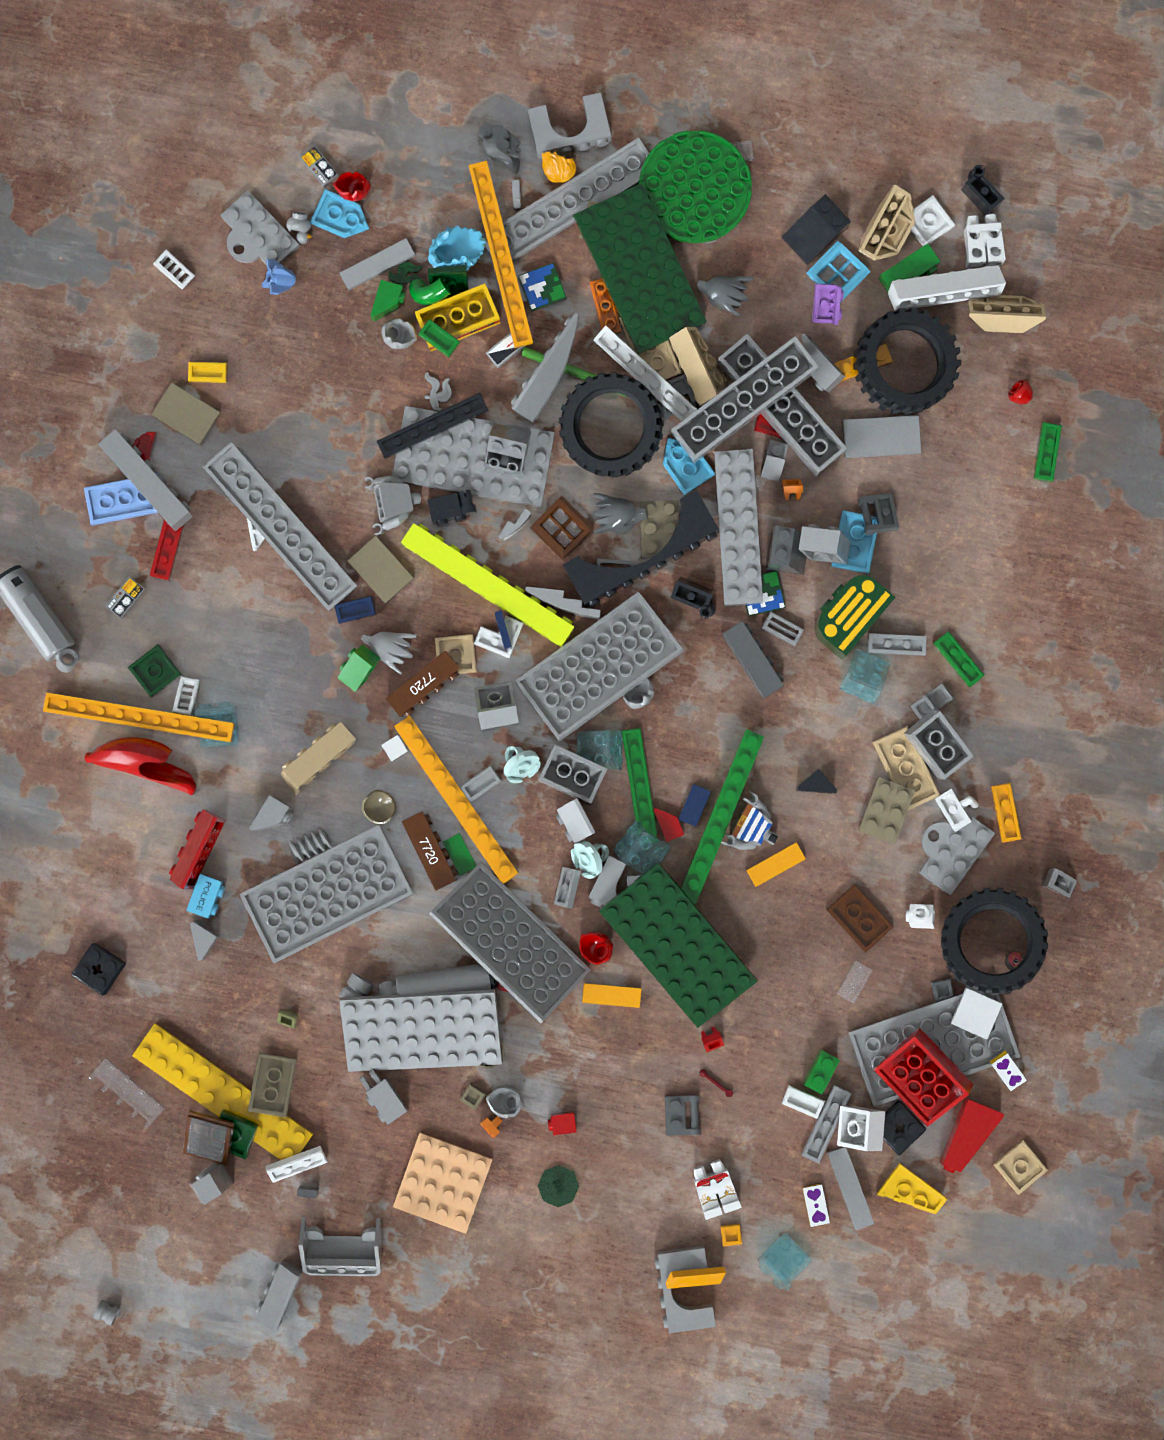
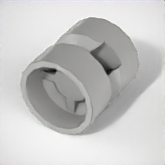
[338,973,374,998]

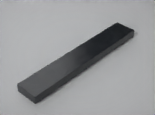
[377,393,488,459]

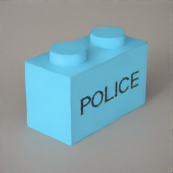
[186,874,226,918]

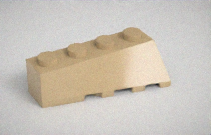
[669,327,728,406]
[281,722,356,795]

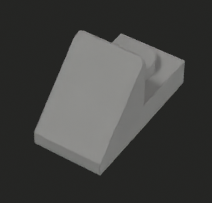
[761,440,789,482]

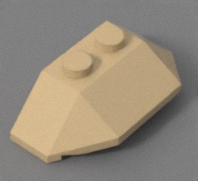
[858,185,915,261]
[968,295,1046,333]

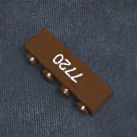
[385,651,461,718]
[401,811,458,891]

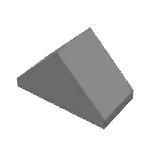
[1042,868,1077,898]
[190,922,220,961]

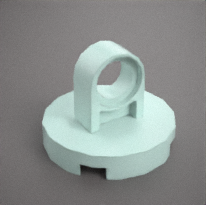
[504,746,541,783]
[571,840,609,879]

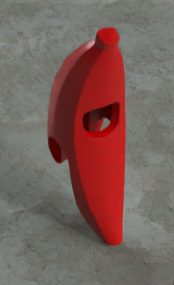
[84,737,196,796]

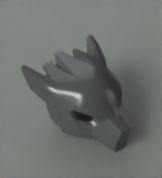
[477,122,521,173]
[697,276,753,317]
[593,493,648,534]

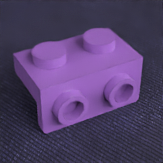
[812,283,844,325]

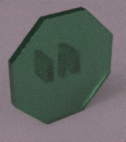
[538,1165,579,1207]

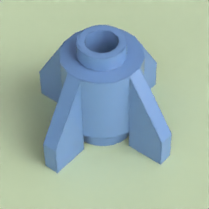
[262,259,296,295]

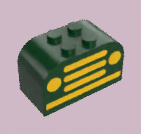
[814,575,896,660]

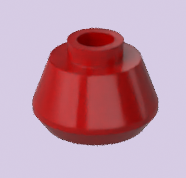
[1008,380,1033,405]

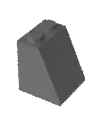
[766,526,806,576]

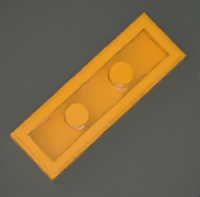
[991,783,1021,843]
[746,842,806,887]
[582,983,642,1008]
[665,1267,726,1289]

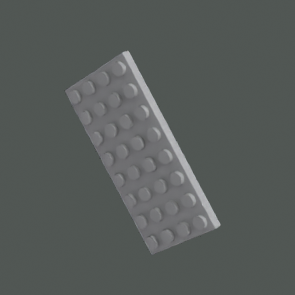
[392,406,555,507]
[515,592,684,742]
[239,825,413,964]
[429,862,591,1023]
[339,989,503,1072]
[848,989,1020,1107]

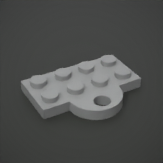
[220,190,300,266]
[918,812,995,895]

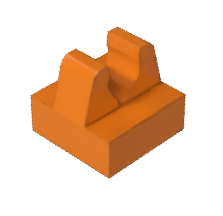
[782,479,803,500]
[479,1116,503,1138]

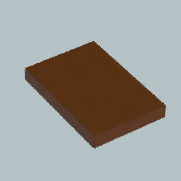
[826,884,894,953]

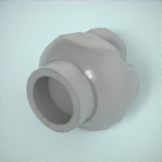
[287,211,312,244]

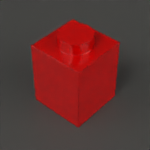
[548,1111,577,1136]

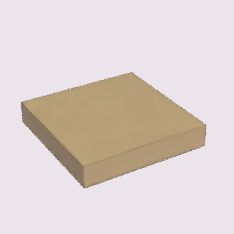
[435,634,477,674]
[993,1139,1048,1195]

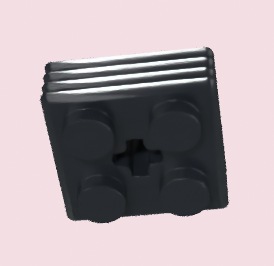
[71,943,126,996]
[883,1100,926,1156]

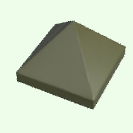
[277,1009,298,1029]

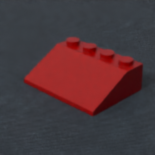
[169,809,227,890]
[874,1027,974,1127]

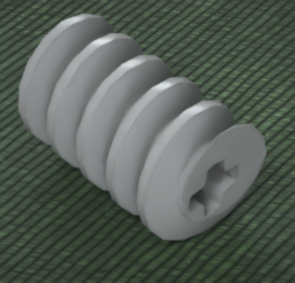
[289,827,332,864]

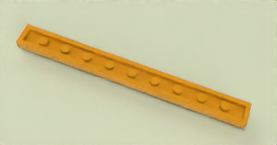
[468,161,533,348]
[43,693,235,743]
[394,715,518,884]

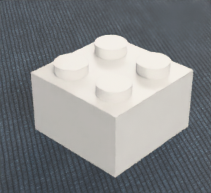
[837,1106,885,1151]

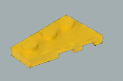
[876,1163,947,1214]

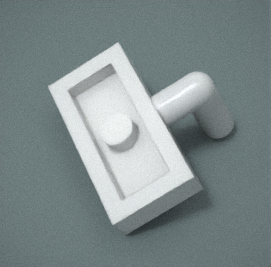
[935,789,979,832]

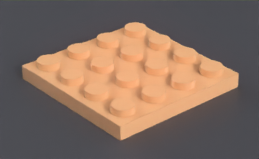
[393,1132,493,1234]

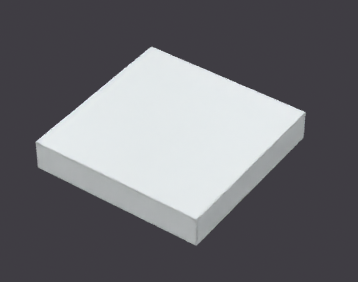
[911,195,955,246]
[951,988,1002,1039]

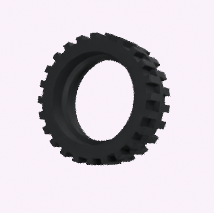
[853,307,961,415]
[558,372,664,478]
[941,887,1048,996]

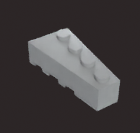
[189,1163,234,1205]

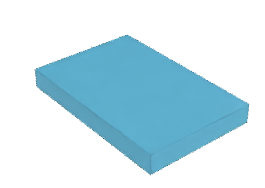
[831,510,877,574]

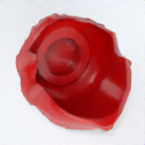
[333,171,371,202]
[579,931,613,965]

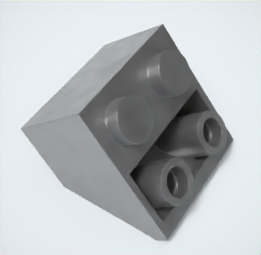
[484,423,531,475]

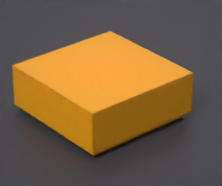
[720,1223,742,1246]

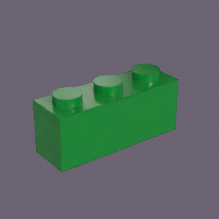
[878,243,941,293]

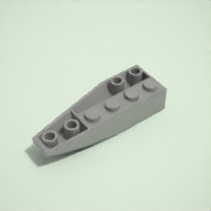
[511,313,580,424]

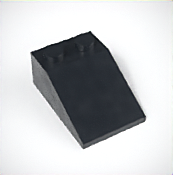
[781,194,851,265]

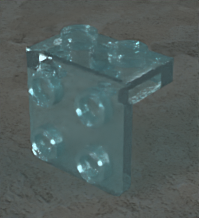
[839,650,890,704]
[194,702,239,748]
[577,730,623,770]
[613,821,670,874]
[758,1233,811,1291]

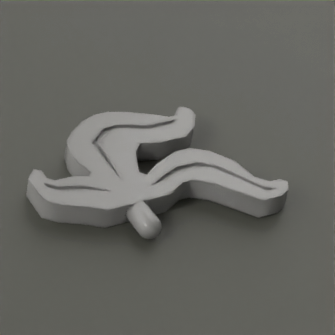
[425,372,452,411]

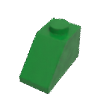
[370,280,406,321]

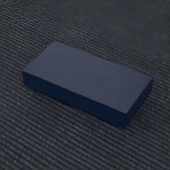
[334,596,376,624]
[494,610,512,651]
[678,784,711,827]

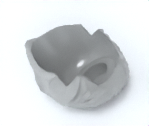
[381,318,417,349]
[623,678,654,709]
[486,1085,524,1118]

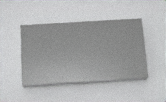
[842,415,921,458]

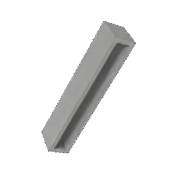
[98,429,193,532]

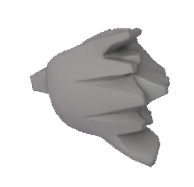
[361,632,417,674]

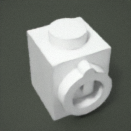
[906,904,935,929]

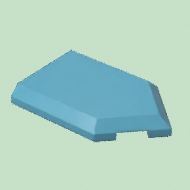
[310,189,369,238]
[663,438,715,495]

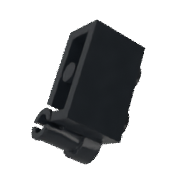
[961,165,1005,215]
[427,490,477,526]
[670,577,716,619]

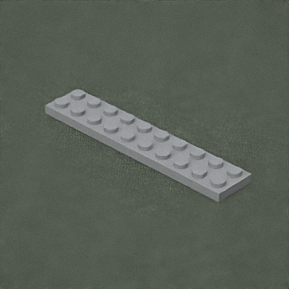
[482,138,649,262]
[203,442,358,611]

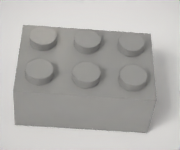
[799,524,851,564]
[904,709,974,780]

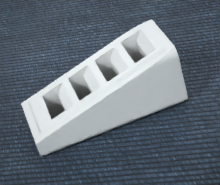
[153,249,195,290]
[172,676,200,716]

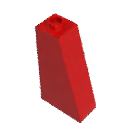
[939,1098,1004,1173]

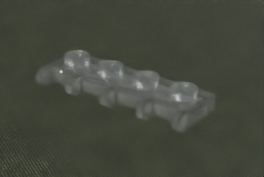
[88,1058,165,1130]

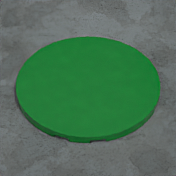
[639,130,752,244]

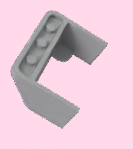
[299,1217,382,1276]

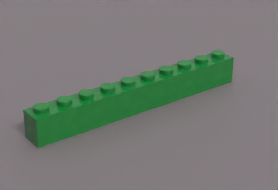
[681,729,764,905]

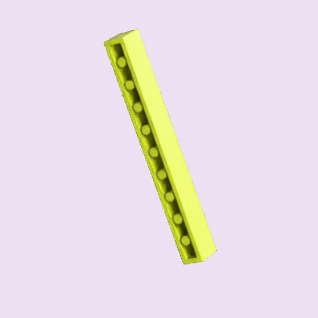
[401,523,574,647]

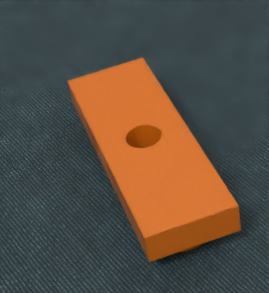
[589,279,622,334]

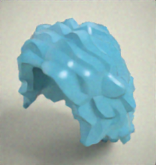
[428,225,486,271]

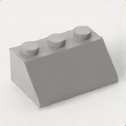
[538,745,607,805]
[256,1260,303,1332]

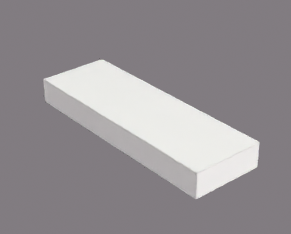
[266,1146,328,1182]

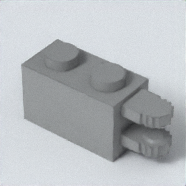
[359,1069,408,1124]

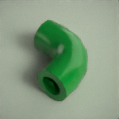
[409,278,451,306]

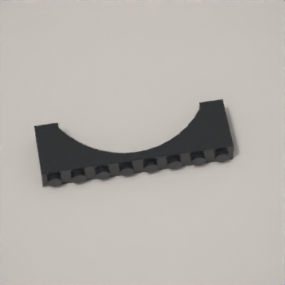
[563,490,720,607]

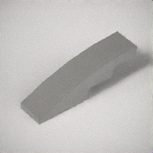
[525,587,600,619]
[827,1147,874,1230]

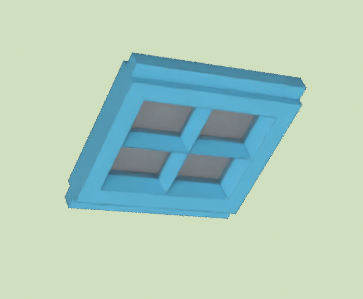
[806,241,871,303]

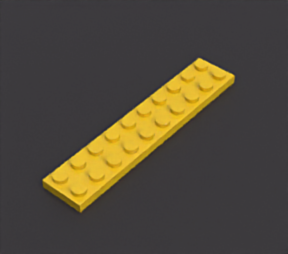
[132,1023,313,1160]

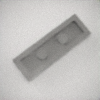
[867,633,927,656]

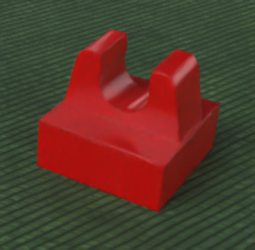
[701,1027,724,1052]

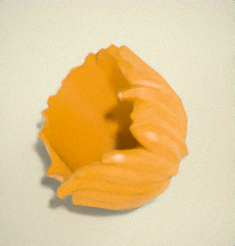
[542,151,576,183]

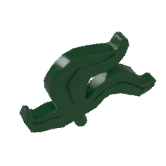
[388,262,422,288]

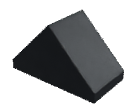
[796,769,837,794]

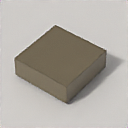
[459,1083,486,1110]

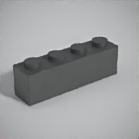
[722,621,784,699]

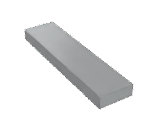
[340,238,415,291]
[801,1084,852,1164]

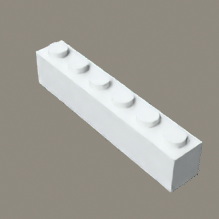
[888,265,1006,311]

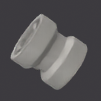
[93,1300,120,1326]

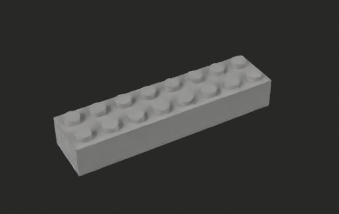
[717,334,847,477]
[671,336,819,463]
[714,449,763,606]

